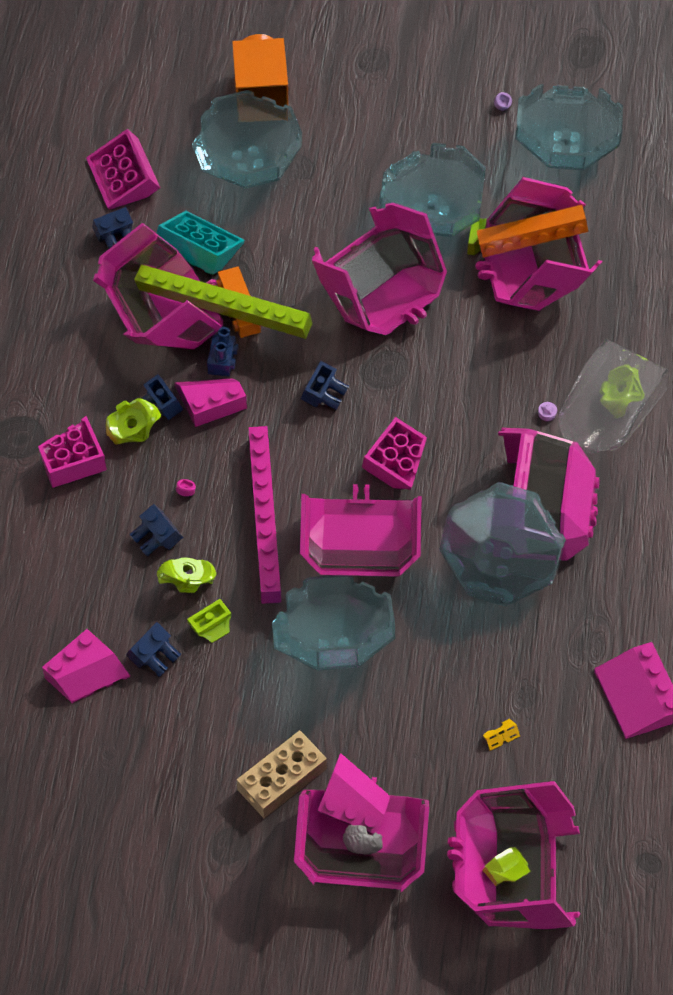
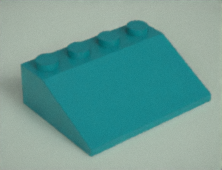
[154,211,245,274]

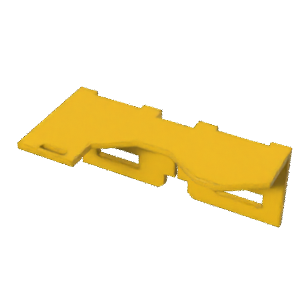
[483,719,520,751]

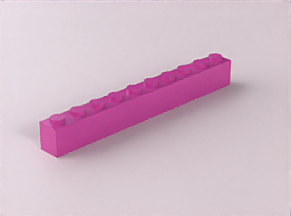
[249,426,281,604]

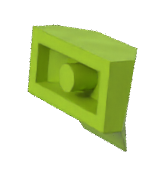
[467,216,487,255]
[187,599,231,643]
[482,847,531,886]

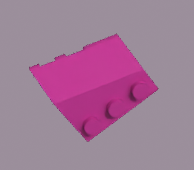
[174,378,247,427]
[38,416,107,488]
[362,417,427,490]
[42,629,130,703]
[317,753,391,835]

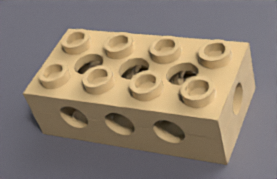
[237,730,327,818]

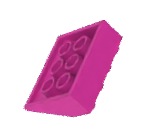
[86,129,160,210]
[594,642,673,739]

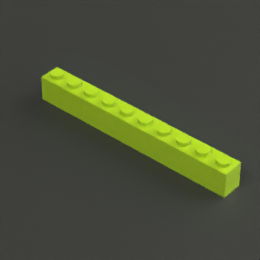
[134,264,312,339]

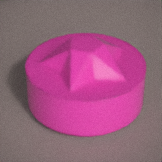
[176,479,196,496]

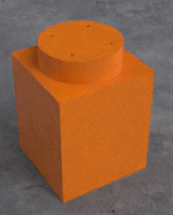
[232,34,289,122]

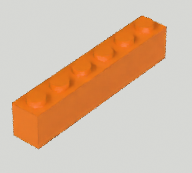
[477,205,589,258]

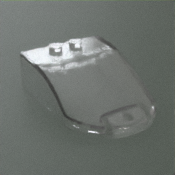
[559,338,669,454]

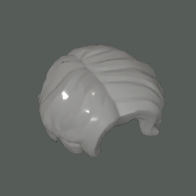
[343,825,383,855]

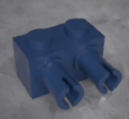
[92,207,133,249]
[207,327,239,377]
[300,361,349,411]
[141,374,184,420]
[129,504,184,557]
[126,622,181,677]

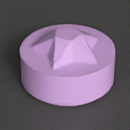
[494,92,512,111]
[538,402,557,421]

